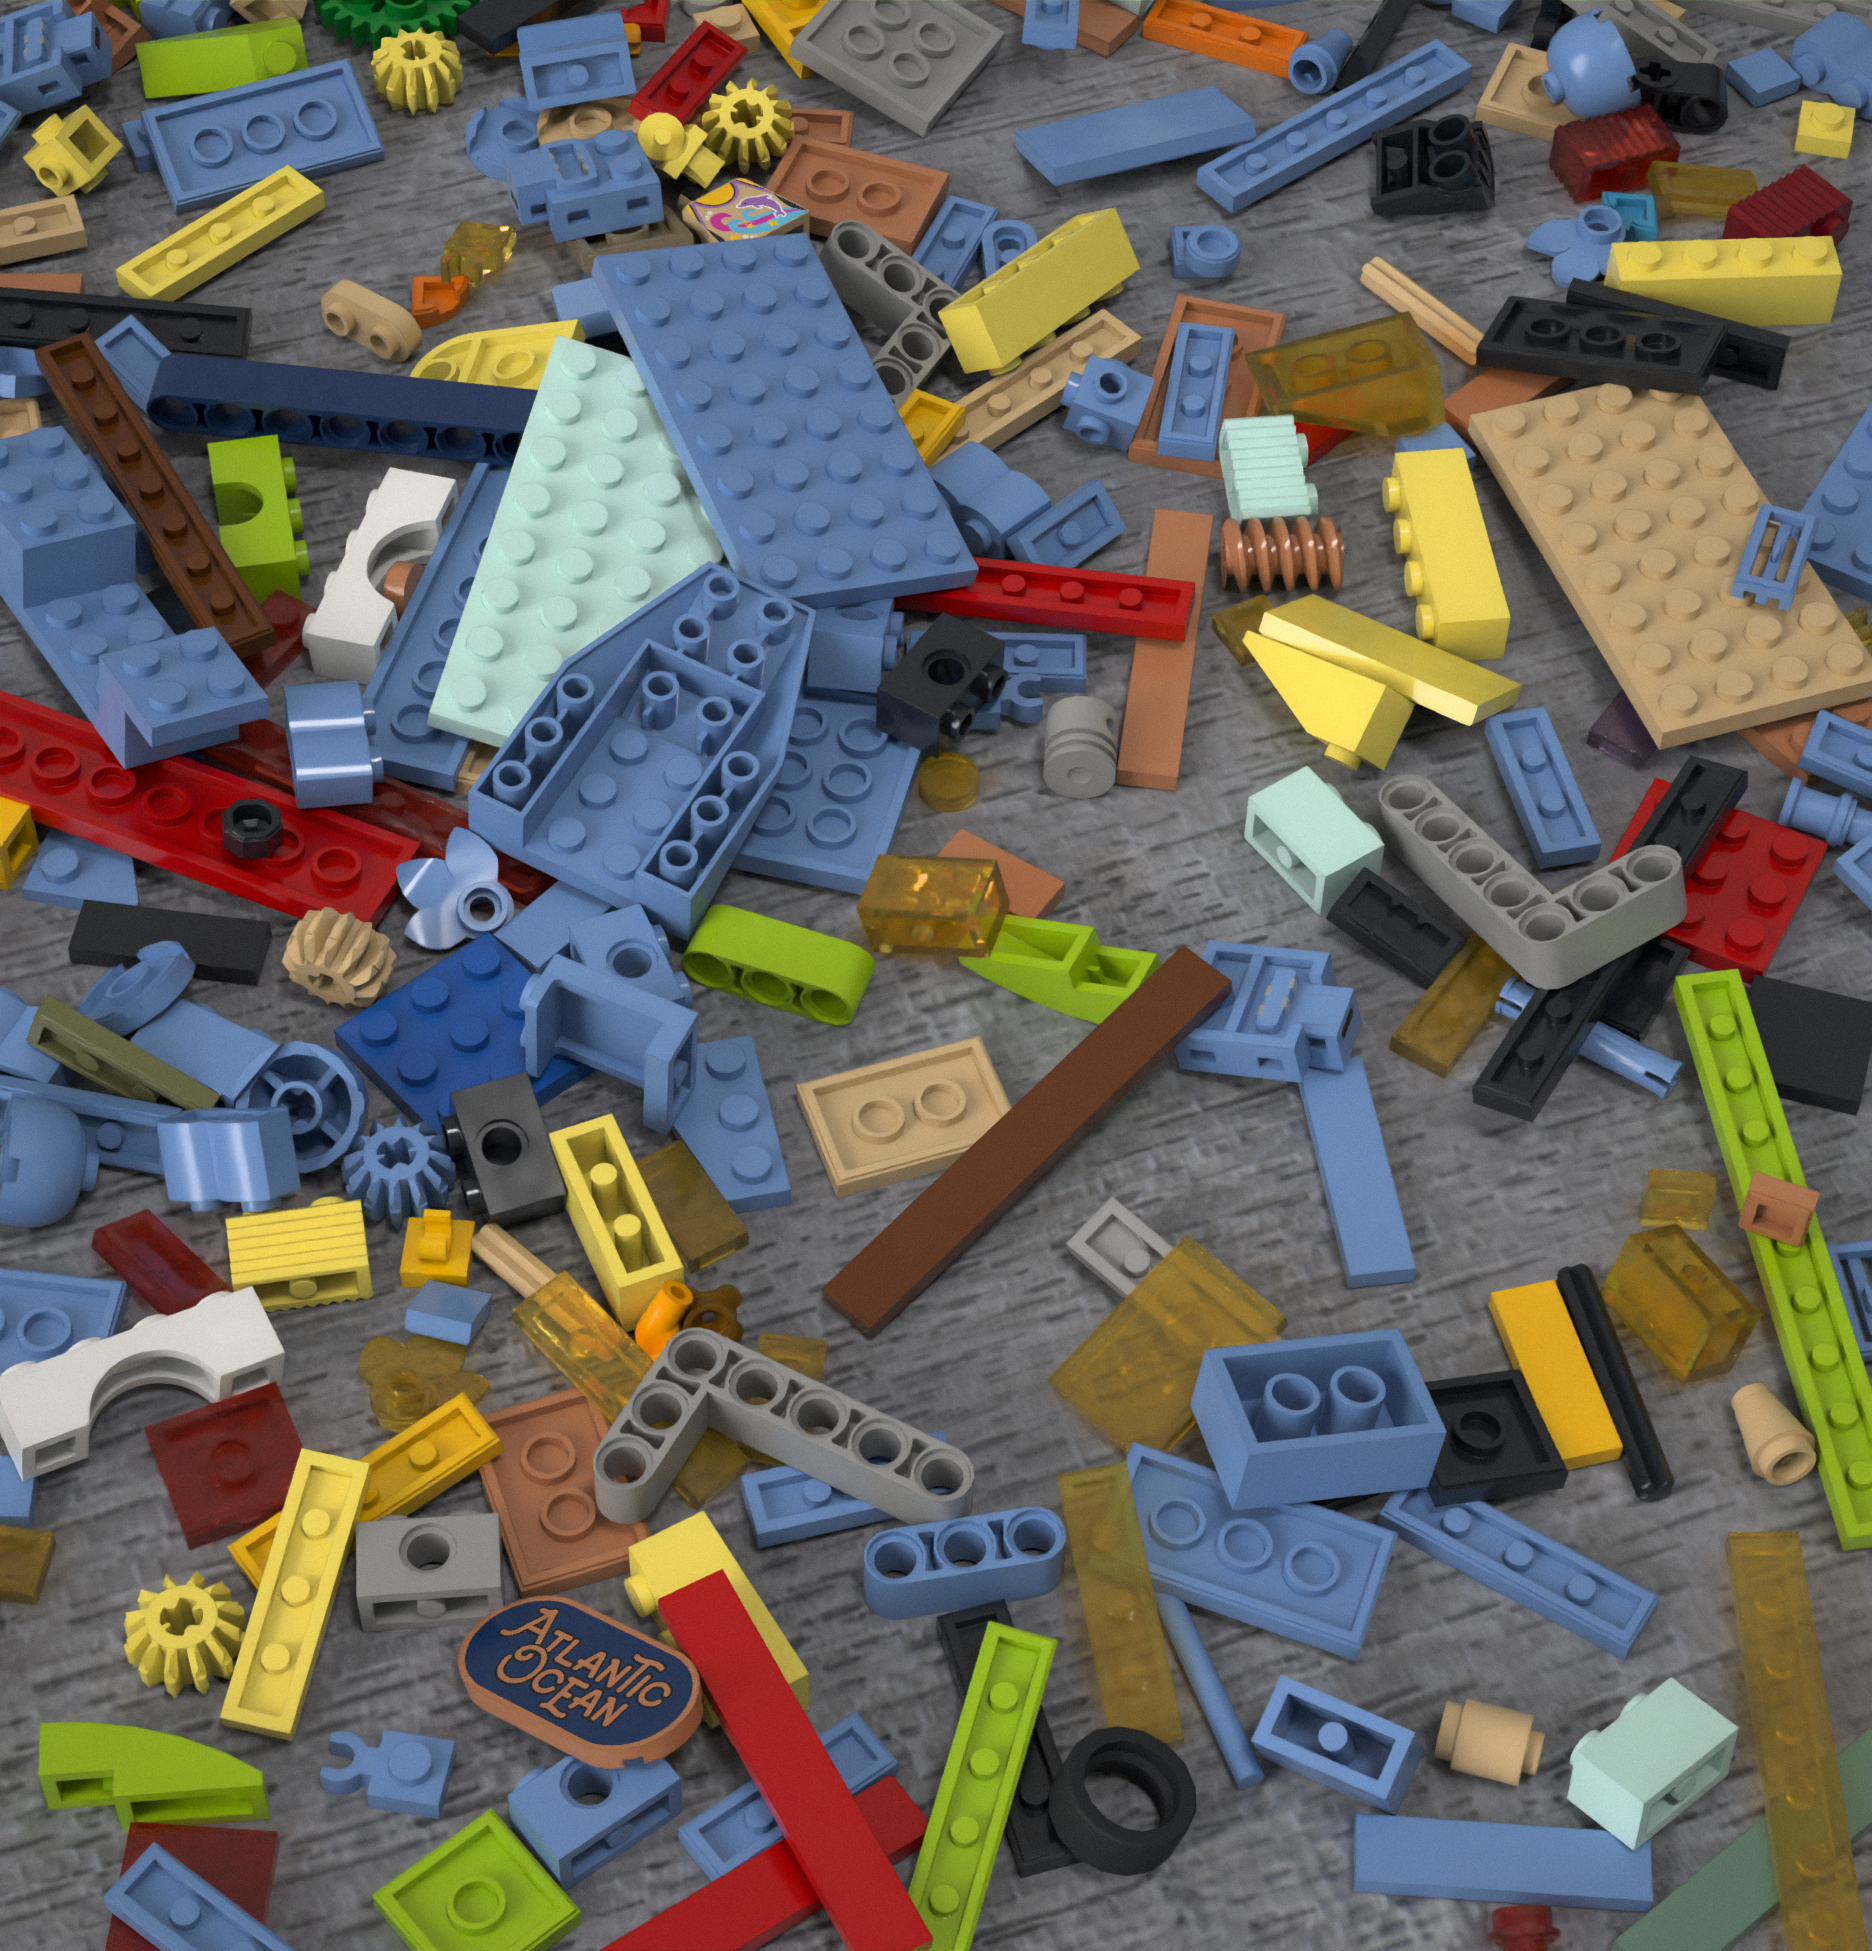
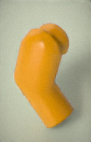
[635,1280,693,1374]

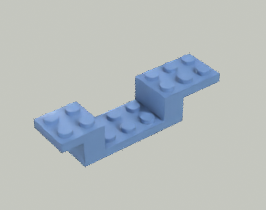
[0,425,268,769]

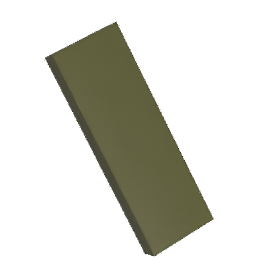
[26,994,221,1111]

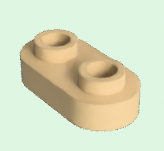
[321,280,423,362]

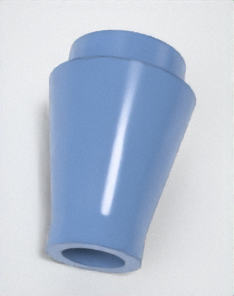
[1288,29,1353,94]

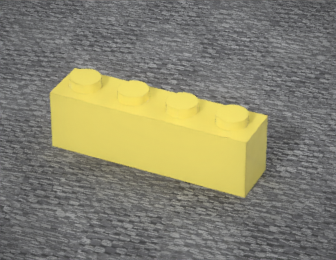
[938,207,1140,376]
[1604,236,1843,326]
[1382,448,1511,661]

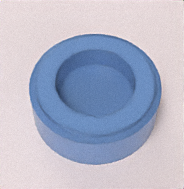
[1185,225,1241,278]

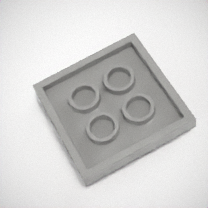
[788,0,1005,138]

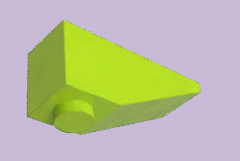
[135,16,309,98]

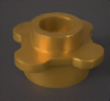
[680,1284,744,1343]

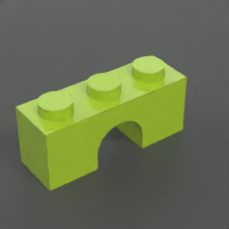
[207,434,311,606]

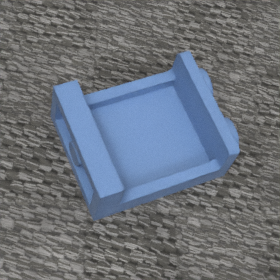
[517,10,637,112]
[519,953,699,1135]

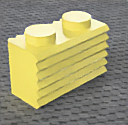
[225,1196,373,1313]

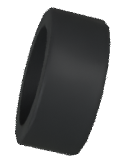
[1049,1726,1197,1876]

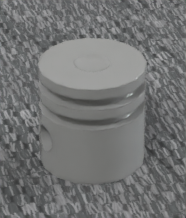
[1043,696,1118,799]

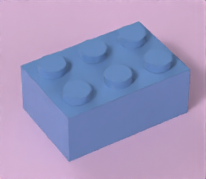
[1190,1328,1447,1511]

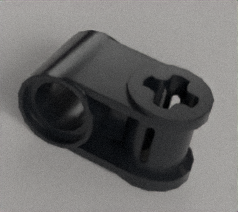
[1622,57,1728,134]

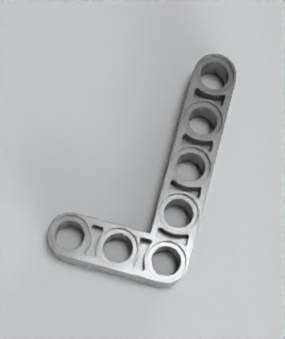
[818,219,961,411]
[1379,774,1688,990]
[593,1327,975,1525]

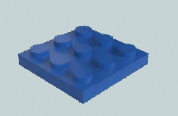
[334,932,597,1163]

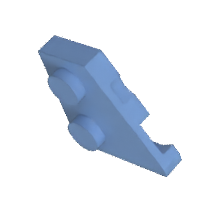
[22,827,141,910]

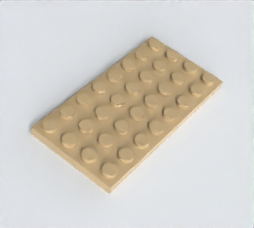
[1468,383,1872,750]

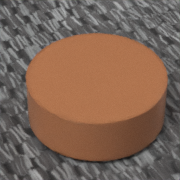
[382,561,424,621]

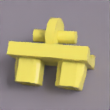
[637,112,725,189]

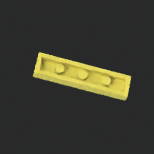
[115,165,325,301]
[219,1448,372,1742]

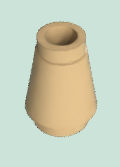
[1731,1383,1817,1486]

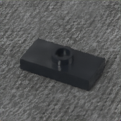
[1326,866,1467,991]

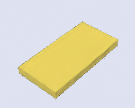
[1259,594,1522,726]

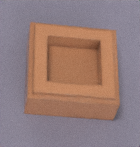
[1738,1171,1820,1248]

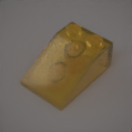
[1244,311,1447,437]

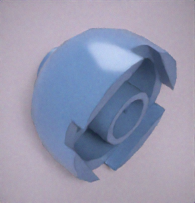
[1541,7,1641,120]
[233,1041,370,1173]
[0,1093,99,1227]

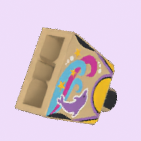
[677,178,810,245]

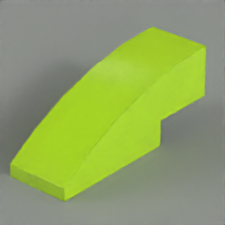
[957,911,1161,1024]
[38,1722,270,1831]

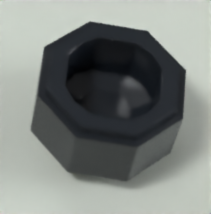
[222,798,283,860]

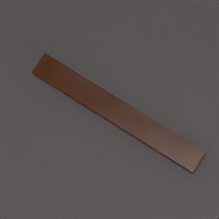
[34,332,277,659]
[821,945,1232,1340]

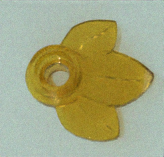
[359,1334,490,1432]

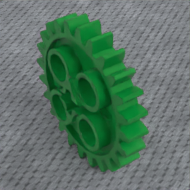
[313,0,481,52]

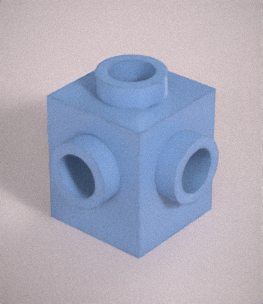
[1060,354,1155,452]

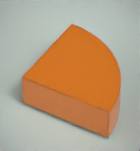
[411,276,470,329]

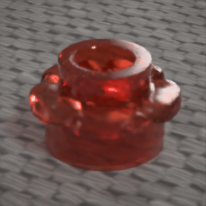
[1486,1905,1561,1951]

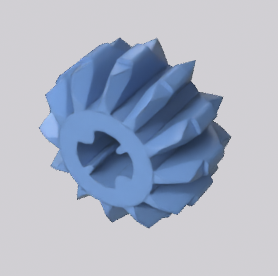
[341,1114,456,1230]

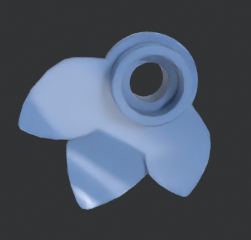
[1526,205,1626,288]
[396,827,514,950]

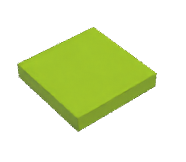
[372,1808,583,1951]

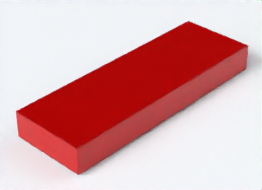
[626,20,748,127]

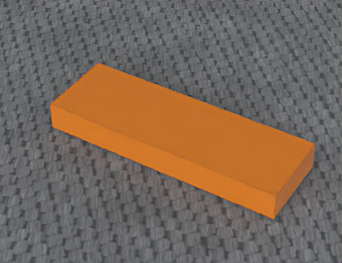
[1142,0,1309,79]

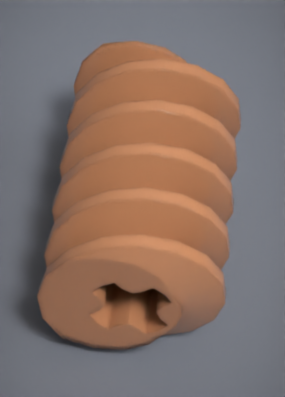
[1220,516,1344,593]

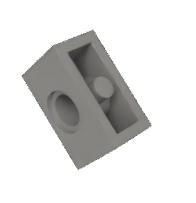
[356,1510,505,1632]

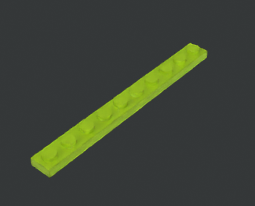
[1672,969,1872,1551]

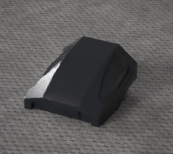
[1371,114,1495,217]

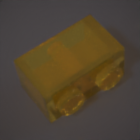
[856,854,1011,958]
[1600,1223,1762,1385]

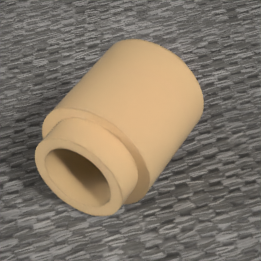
[1434,1698,1546,1787]

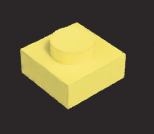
[1794,100,1856,159]

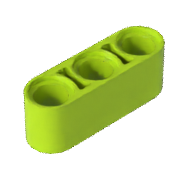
[681,904,876,1026]

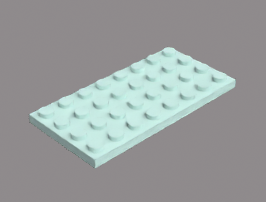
[427,335,732,748]

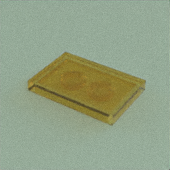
[1047,1235,1289,1454]

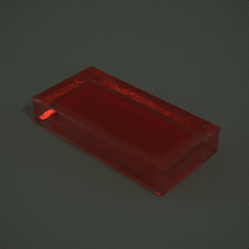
[91,1209,231,1316]

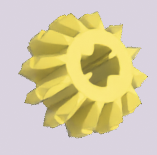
[371,26,463,116]
[702,77,795,175]
[124,1571,247,1699]

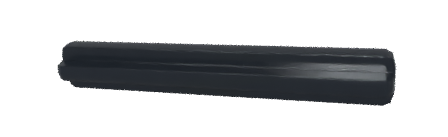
[1556,1263,1675,1502]

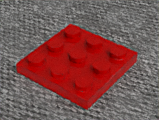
[1607,777,1828,985]

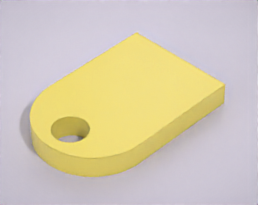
[410,319,586,390]

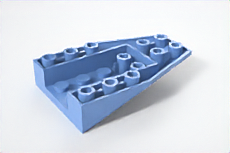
[468,561,817,942]

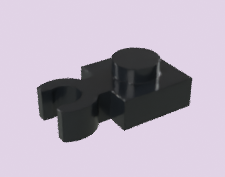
[1530,0,1576,52]

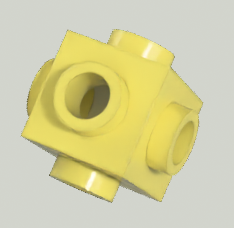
[23,104,123,197]

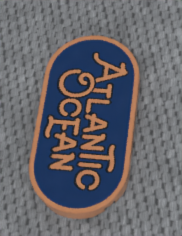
[458,1595,704,1769]

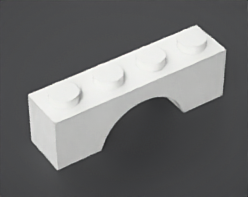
[302,467,459,685]
[0,1286,285,1482]

